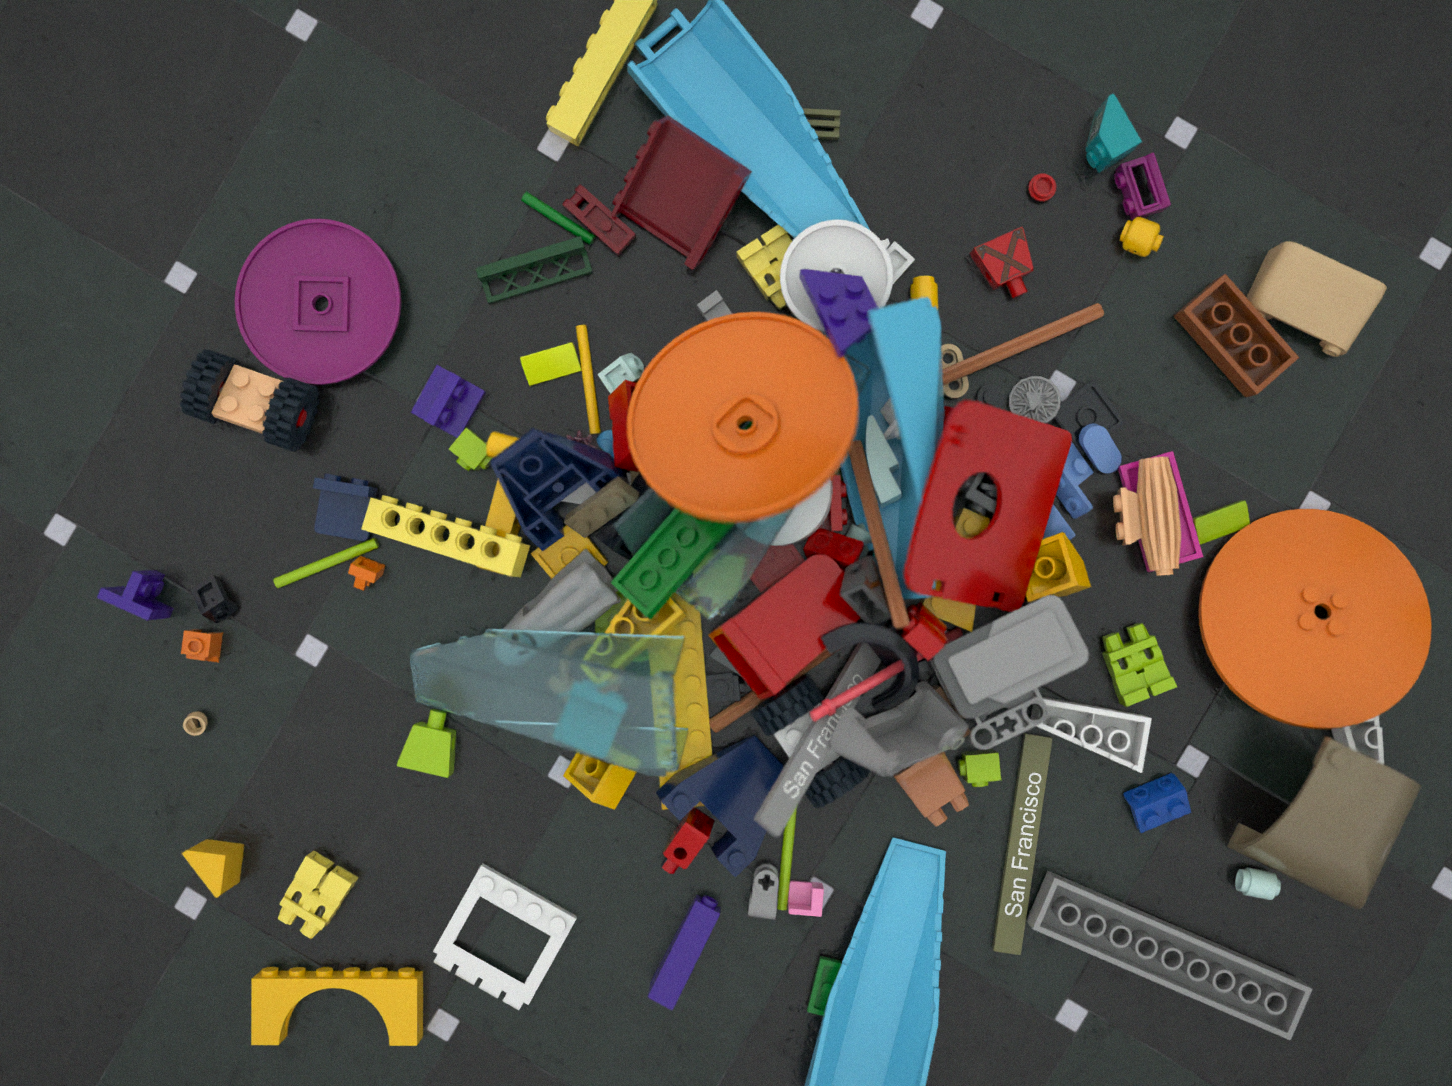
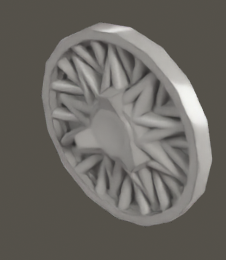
[1009,376,1061,424]

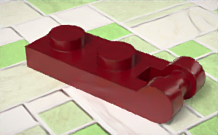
[561,184,636,256]

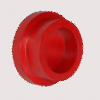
[1028,173,1056,202]

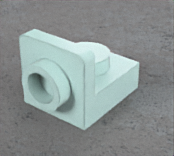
[597,353,644,394]

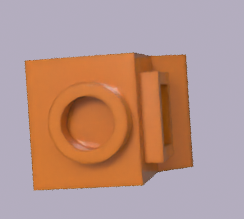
[181,629,223,663]

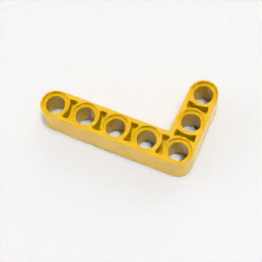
[477,432,521,575]

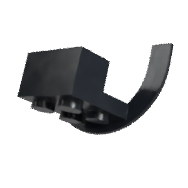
[821,618,919,713]

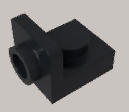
[191,575,238,623]
[706,672,745,703]

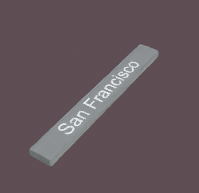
[754,643,881,837]

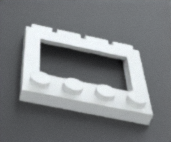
[433,863,578,1010]

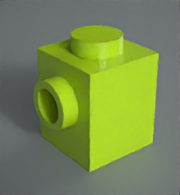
[449,428,493,471]
[958,749,1001,787]

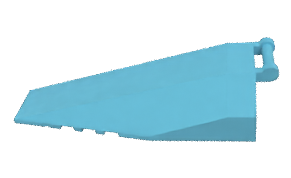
[627,0,871,239]
[805,837,946,1086]

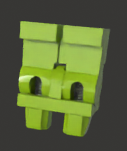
[1101,623,1177,707]

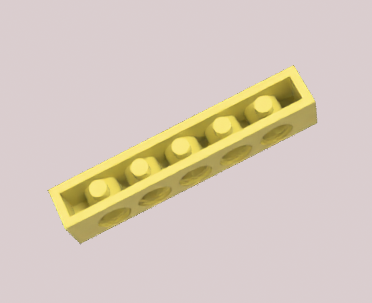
[362,495,530,577]

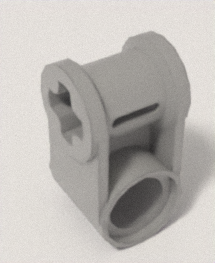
[748,863,779,920]

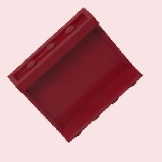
[611,115,752,270]

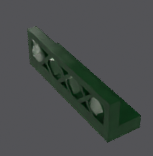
[475,236,593,304]

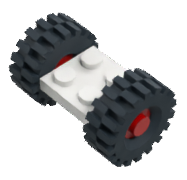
[751,674,872,809]

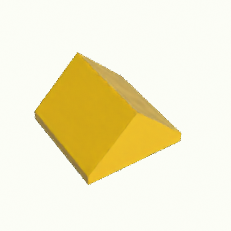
[182,839,244,898]

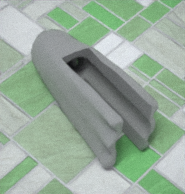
[494,549,620,666]

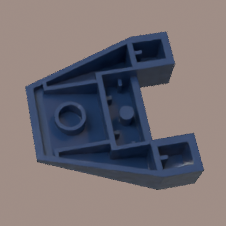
[490,427,629,551]
[656,735,784,877]

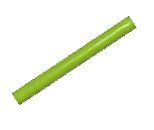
[273,538,379,588]
[777,807,797,910]

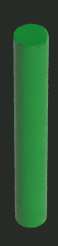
[521,192,596,245]

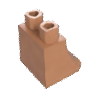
[893,752,969,827]

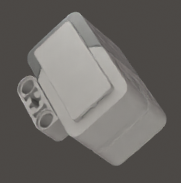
[929,595,1089,750]

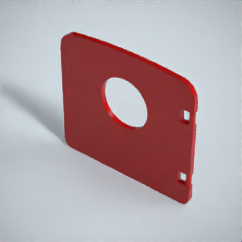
[904,400,1072,612]

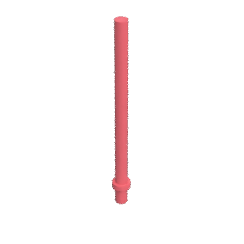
[809,627,963,722]

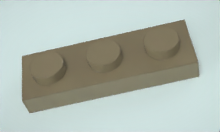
[564,477,639,538]

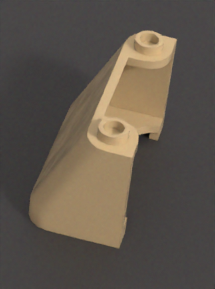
[1246,241,1387,357]

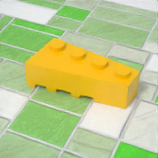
[919,508,989,632]

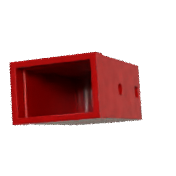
[708,554,861,700]

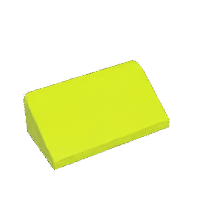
[520,343,582,386]

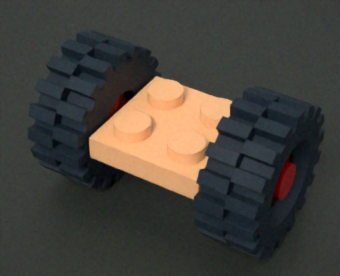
[180,349,319,452]

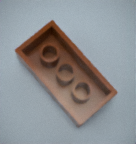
[1174,274,1299,398]

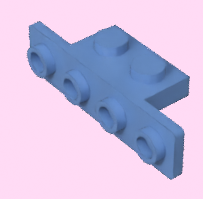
[1056,428,1094,519]

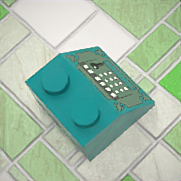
[1085,93,1142,173]

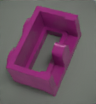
[1114,152,1171,220]

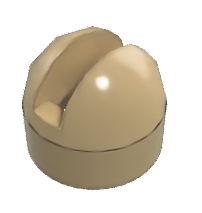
[183,711,208,736]

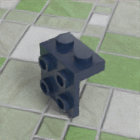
[313,474,378,541]

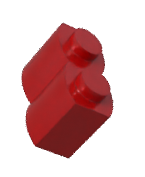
[901,602,947,661]

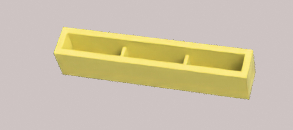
[546,0,658,147]

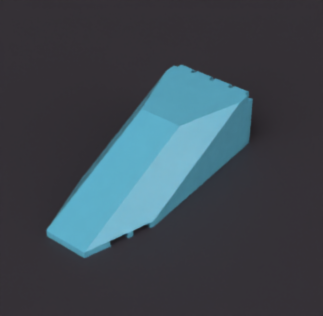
[821,297,944,599]

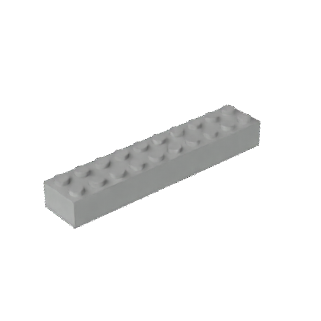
[1026,871,1312,1040]

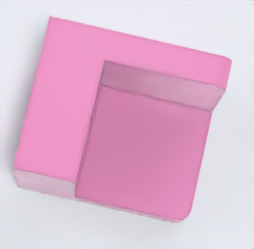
[788,880,824,917]

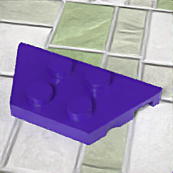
[799,269,879,358]

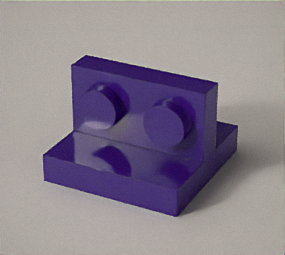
[411,365,486,438]
[97,570,174,620]

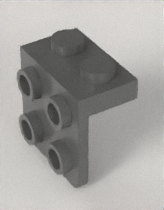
[957,472,997,516]

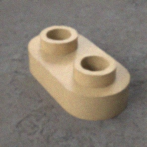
[942,344,969,399]

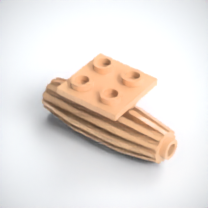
[1113,457,1181,576]

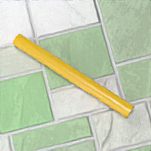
[576,325,601,435]

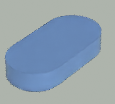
[1079,423,1122,473]

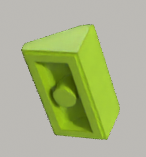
[1192,500,1250,545]

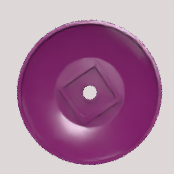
[235,219,401,385]

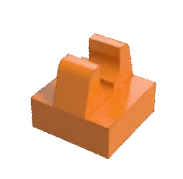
[348,556,386,591]

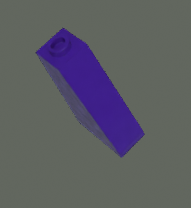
[648,895,721,1010]

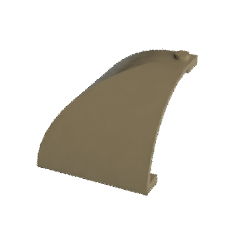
[1227,737,1422,909]

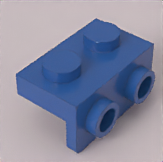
[1124,773,1191,833]

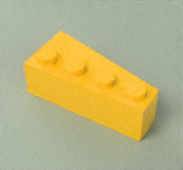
[580,597,688,689]

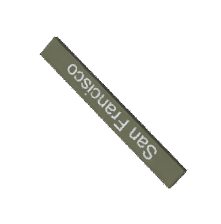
[992,733,1053,955]

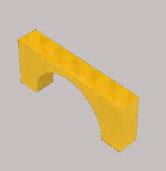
[251,967,423,1046]

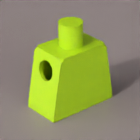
[397,709,456,778]

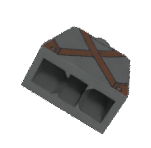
[840,555,892,624]

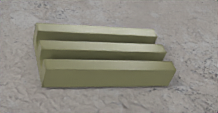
[802,108,841,140]

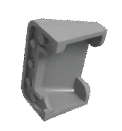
[830,680,969,776]

